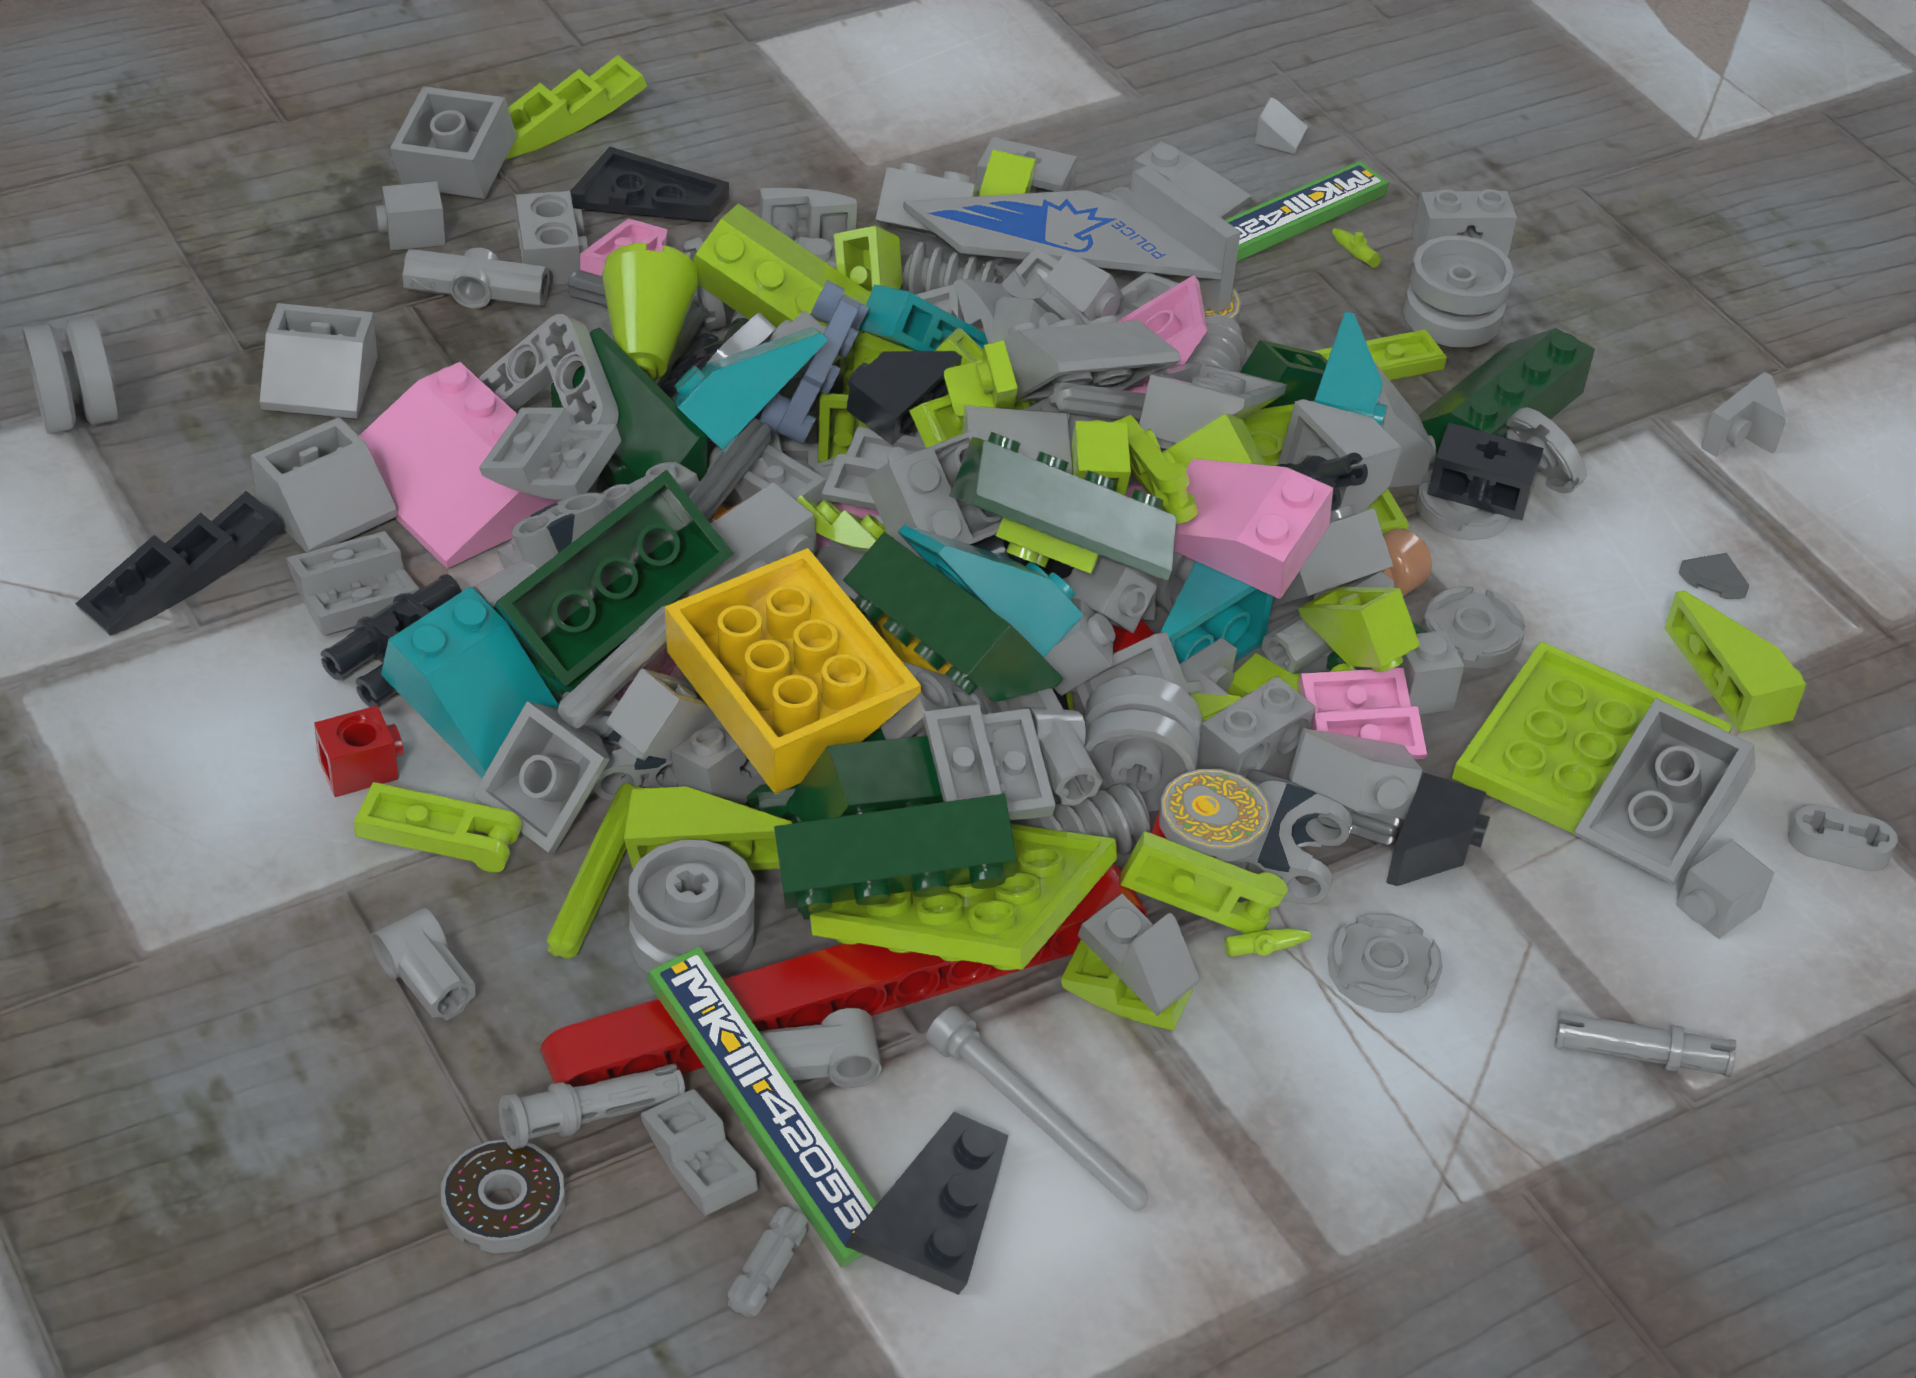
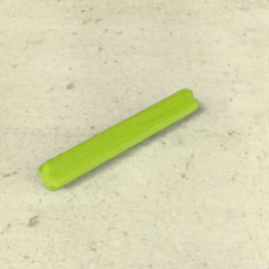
[547,782,644,960]

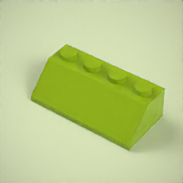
[693,203,871,374]

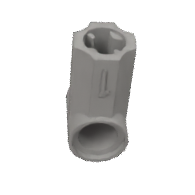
[370,908,476,1020]
[759,1008,882,1088]

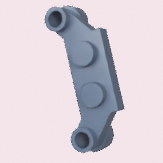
[758,280,869,444]

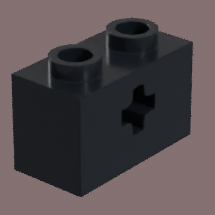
[1427,423,1544,520]

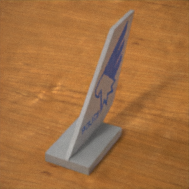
[903,165,1240,313]

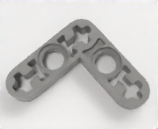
[478,314,619,425]

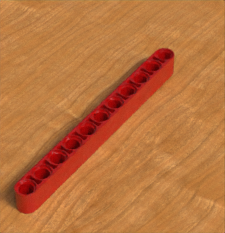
[540,865,1147,1087]

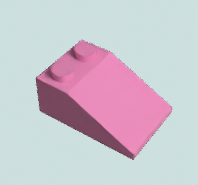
[1118,275,1208,394]
[1174,459,1333,599]

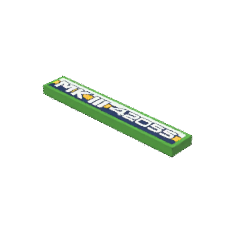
[1225,161,1389,262]
[647,946,877,1268]

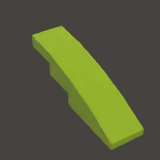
[505,55,648,160]

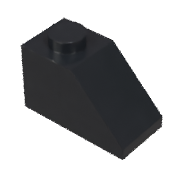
[846,351,962,445]
[1386,772,1490,886]

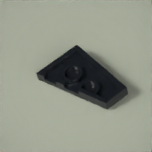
[570,146,729,221]
[845,1112,1009,1295]

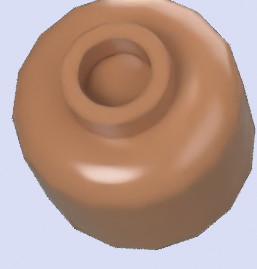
[1373,528,1432,597]

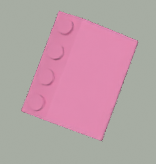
[359,362,561,569]

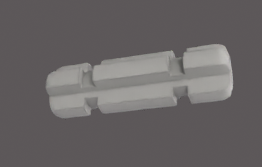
[728,1206,808,1318]

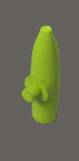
[1332,228,1382,268]
[1224,928,1311,957]

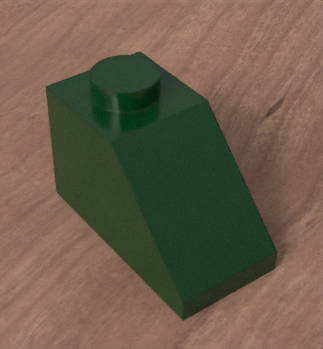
[1240,340,1328,409]

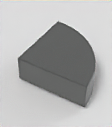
[1679,552,1750,599]

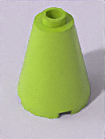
[602,243,698,380]

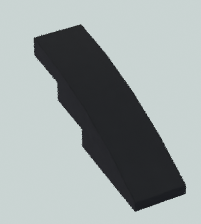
[75,491,284,636]

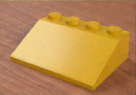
[664,548,921,794]

